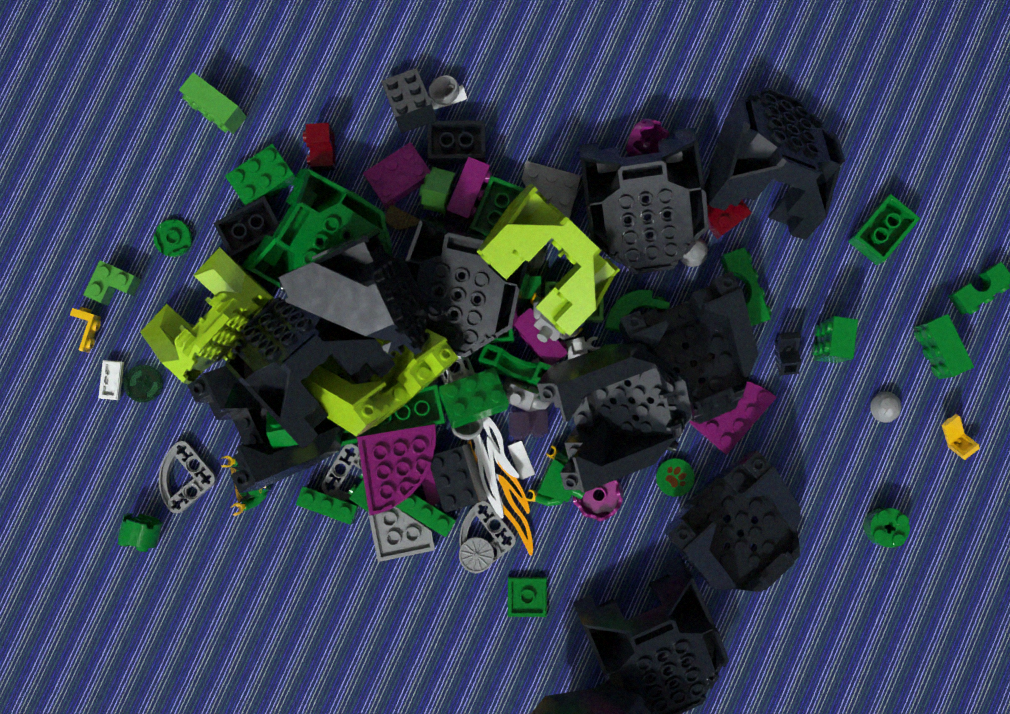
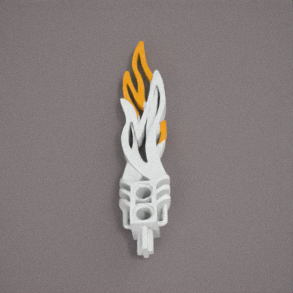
[441,356,533,556]

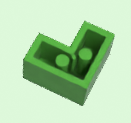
[419,167,455,214]
[83,261,142,306]

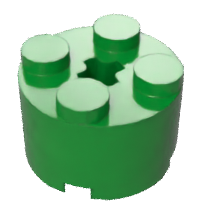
[863,507,910,548]
[117,513,163,552]

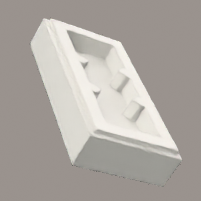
[99,360,124,400]

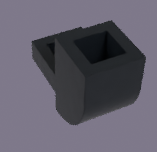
[775,332,802,376]

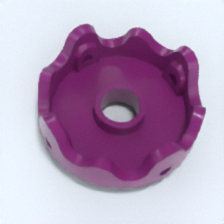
[626,118,670,157]
[573,479,624,521]

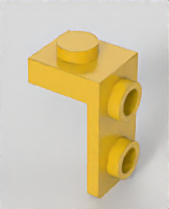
[70,307,101,353]
[942,414,980,460]

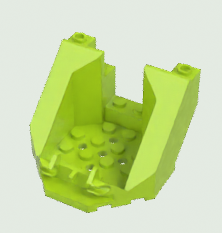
[476,183,620,336]
[140,247,275,384]
[301,329,459,437]

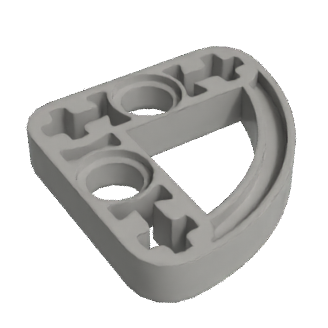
[159,441,217,513]
[321,444,362,500]
[459,501,516,574]

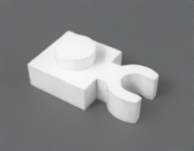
[564,337,600,360]

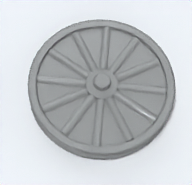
[459,537,494,573]

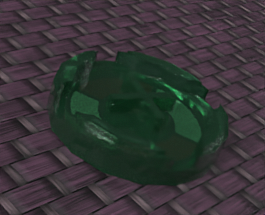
[124,365,163,403]

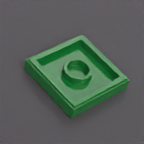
[508,577,547,617]

